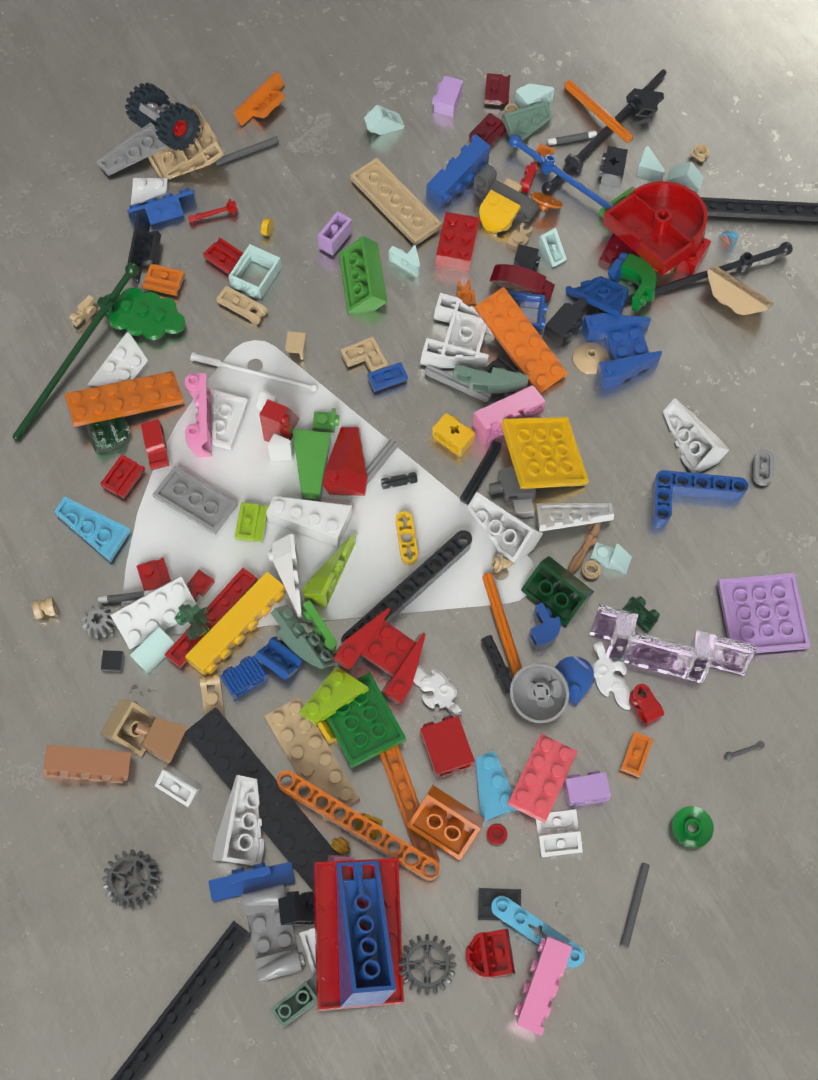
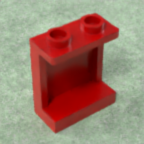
[420,715,475,779]

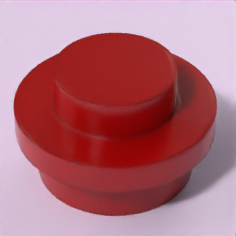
[487,823,508,845]

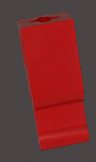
[141,419,170,471]

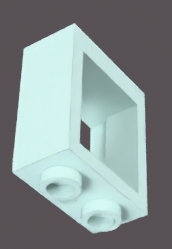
[229,244,282,300]

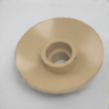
[572,342,608,374]

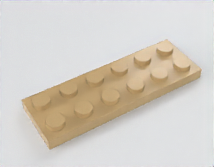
[350,158,442,245]
[264,696,360,822]

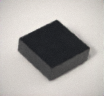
[101,650,124,672]

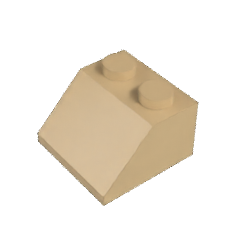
[100,699,157,757]

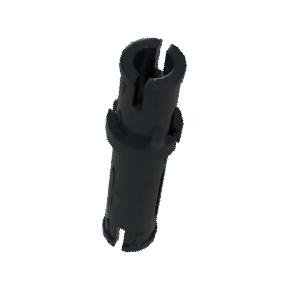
[481,635,512,693]

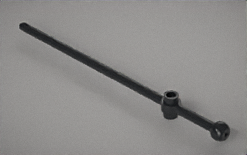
[541,69,667,195]
[596,242,793,312]

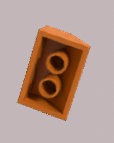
[407,785,485,860]

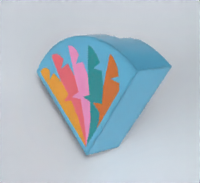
[719,231,739,248]

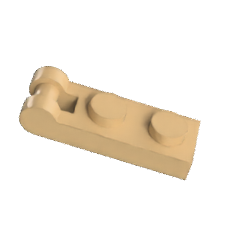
[216,286,268,325]
[199,674,225,717]

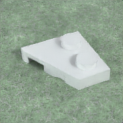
[131,178,168,205]

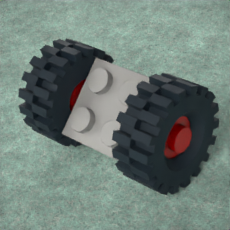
[125,82,201,151]

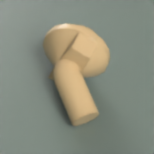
[491,554,515,573]

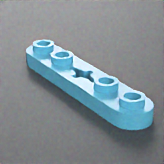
[491,896,585,967]

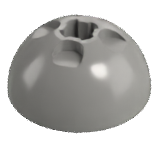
[510,663,570,723]

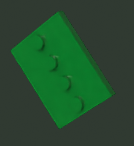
[326,672,407,768]

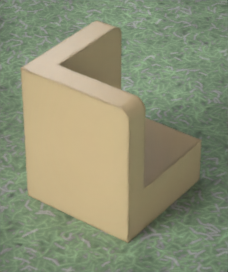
[285,331,307,360]

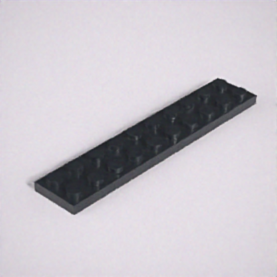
[184,707,338,892]

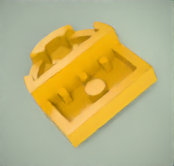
[479,190,521,234]

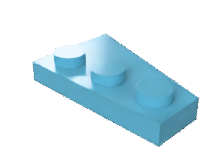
[475,751,516,822]

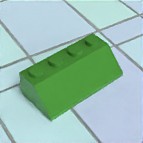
[339,236,387,313]

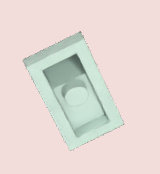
[389,245,420,277]
[590,542,632,575]

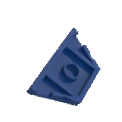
[566,276,629,317]

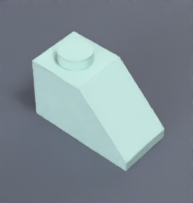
[515,83,555,109]
[364,105,405,135]

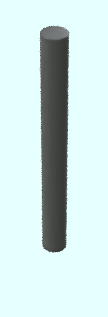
[215,136,279,166]
[621,863,650,948]

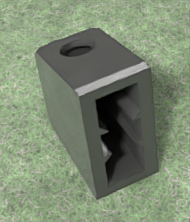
[489,465,536,502]

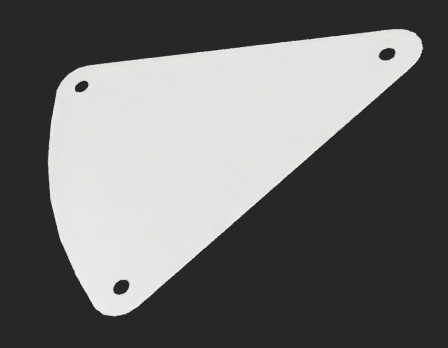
[121,340,535,635]

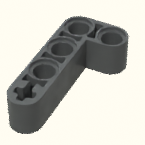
[474,164,539,222]

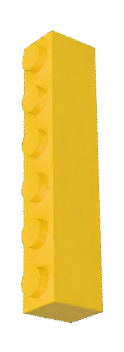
[185,572,286,676]

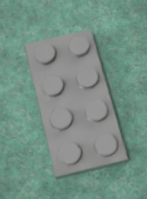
[152,466,237,535]

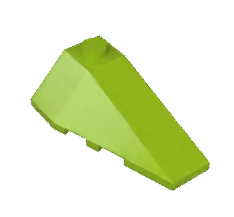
[302,534,356,609]

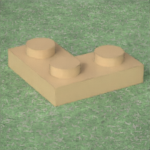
[340,337,388,372]

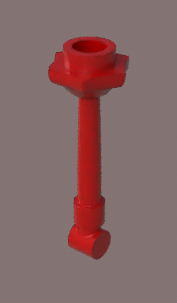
[188,199,238,223]

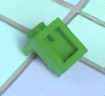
[312,408,340,433]

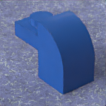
[529,603,561,652]

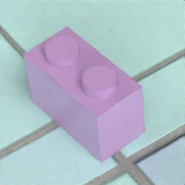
[432,76,463,117]
[317,211,352,256]
[563,771,611,808]

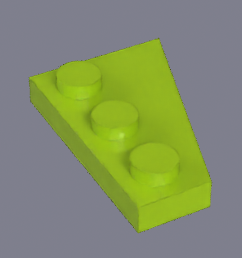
[299,666,369,725]

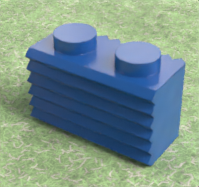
[221,655,268,700]

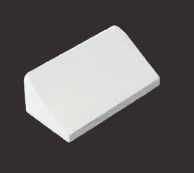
[268,434,293,461]
[155,766,202,807]

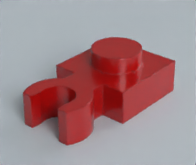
[187,569,215,602]

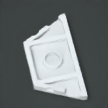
[87,332,149,388]

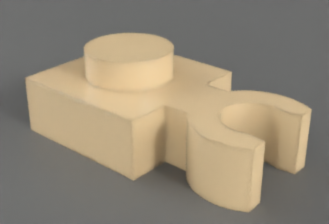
[506,223,533,251]
[69,295,98,327]

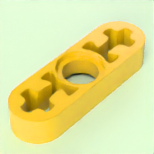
[396,511,418,566]

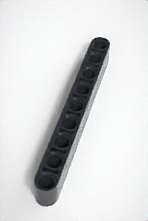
[341,530,472,643]

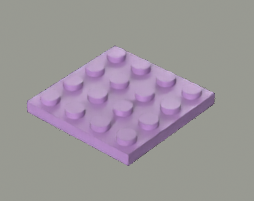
[717,573,810,655]

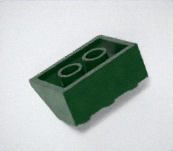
[521,556,595,626]

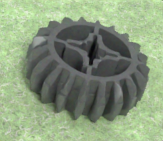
[102,849,161,909]
[398,934,457,996]

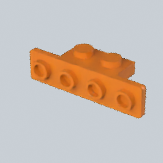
[233,71,285,126]

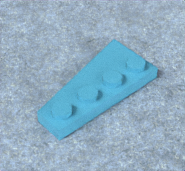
[54,496,131,562]

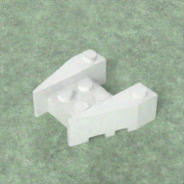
[420,293,493,369]

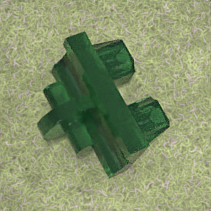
[622,596,660,633]
[174,604,210,640]

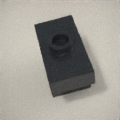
[626,88,664,118]

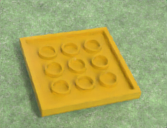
[501,417,589,489]

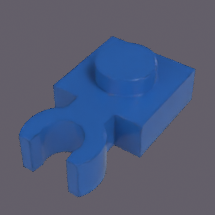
[608,252,629,283]

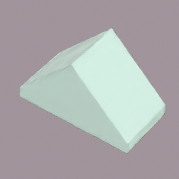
[637,146,665,182]
[667,162,704,192]
[537,227,567,267]

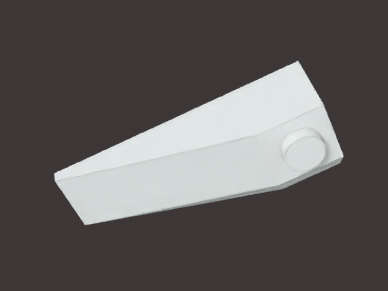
[269,534,303,621]
[212,775,264,866]

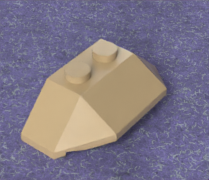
[707,265,774,315]

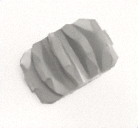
[82,604,116,639]

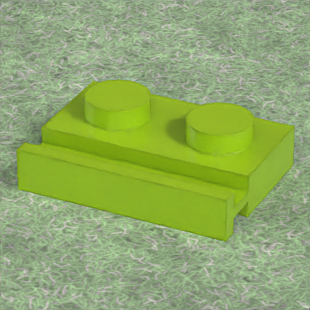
[235,502,269,543]

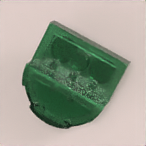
[85,418,129,453]

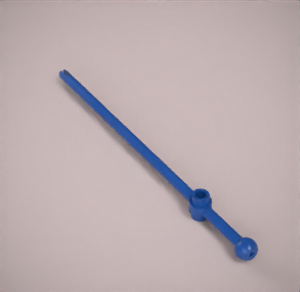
[508,134,613,210]

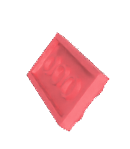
[507,733,578,823]

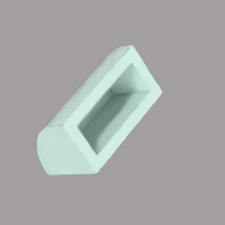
[130,627,174,674]

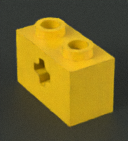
[432,413,475,457]

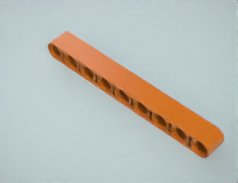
[277,770,440,881]

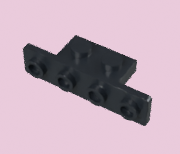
[127,214,161,282]

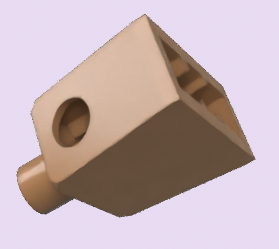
[134,718,187,764]

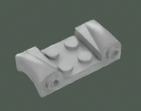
[242,884,305,983]

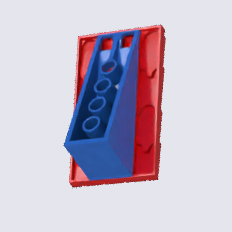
[313,858,404,1011]

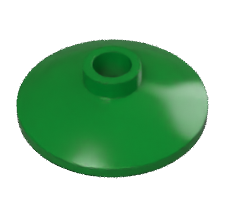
[672,806,714,848]

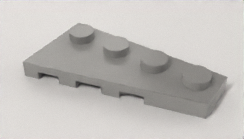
[97,122,168,176]

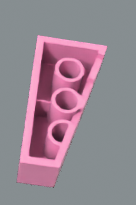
[472,385,546,446]
[514,935,572,1036]

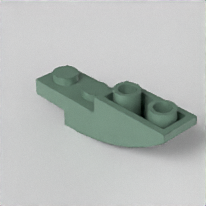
[453,365,529,393]
[271,605,336,669]
[270,974,317,1028]

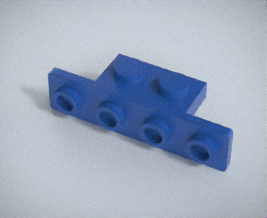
[127,188,195,226]
[208,862,295,902]

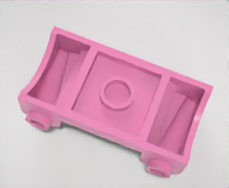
[185,373,211,457]

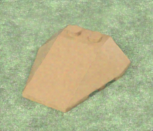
[148,104,225,180]

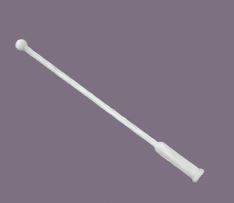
[190,352,317,391]

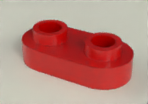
[520,162,538,194]

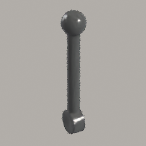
[725,741,765,759]

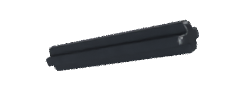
[460,441,502,504]

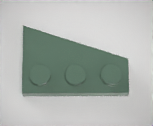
[502,101,553,141]

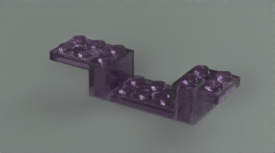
[590,604,756,684]

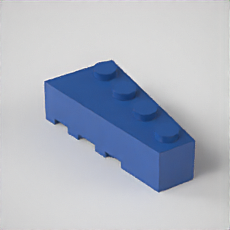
[426,134,490,207]

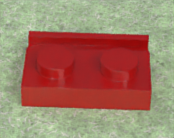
[203,237,243,274]
[100,454,145,499]
[136,557,171,591]

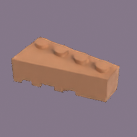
[43,744,131,783]

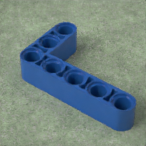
[651,470,749,528]

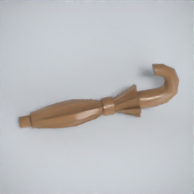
[567,522,601,574]

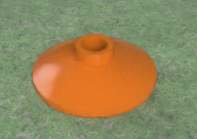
[530,192,563,211]

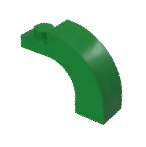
[621,254,657,312]

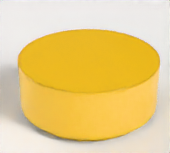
[261,218,274,236]

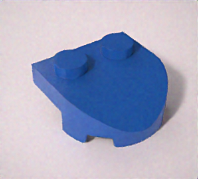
[255,636,303,680]
[555,656,594,704]

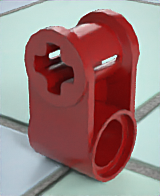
[629,684,664,725]

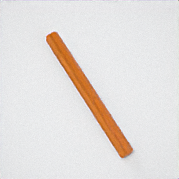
[564,80,633,143]
[482,573,522,678]

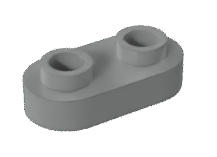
[753,449,774,486]

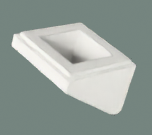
[257,389,278,410]
[512,499,535,518]

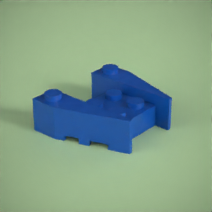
[582,313,662,389]

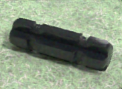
[381,472,418,489]

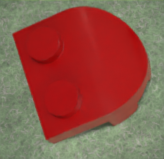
[466,929,515,977]

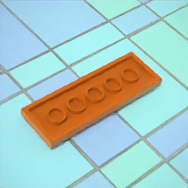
[474,287,568,394]
[64,371,184,427]

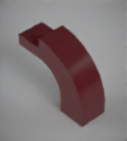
[489,264,555,301]

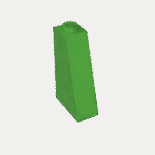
[293,429,331,502]

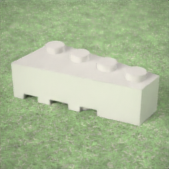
[266,496,353,547]

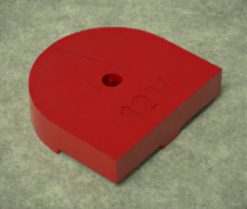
[603,181,708,276]

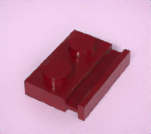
[484,73,511,105]
[469,113,507,148]

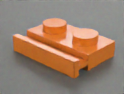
[142,264,185,296]

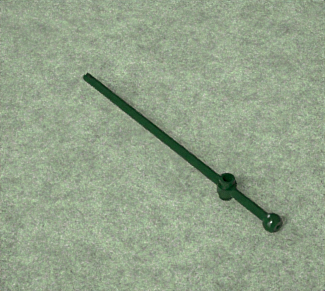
[12,263,139,440]

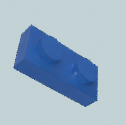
[367,362,408,392]

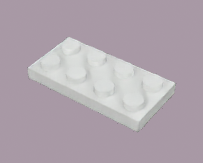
[110,576,200,649]

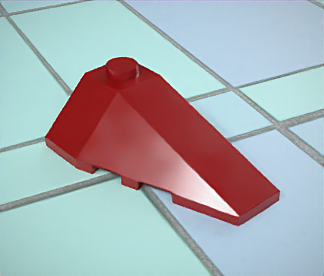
[323,427,368,496]

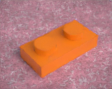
[620,731,653,778]

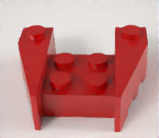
[331,608,426,704]

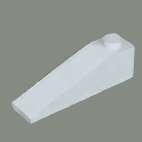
[663,398,729,473]
[467,492,543,563]

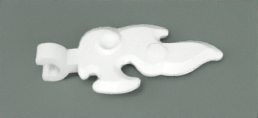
[592,641,631,710]
[413,665,462,717]

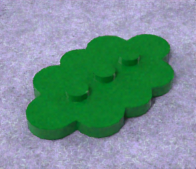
[104,288,186,340]

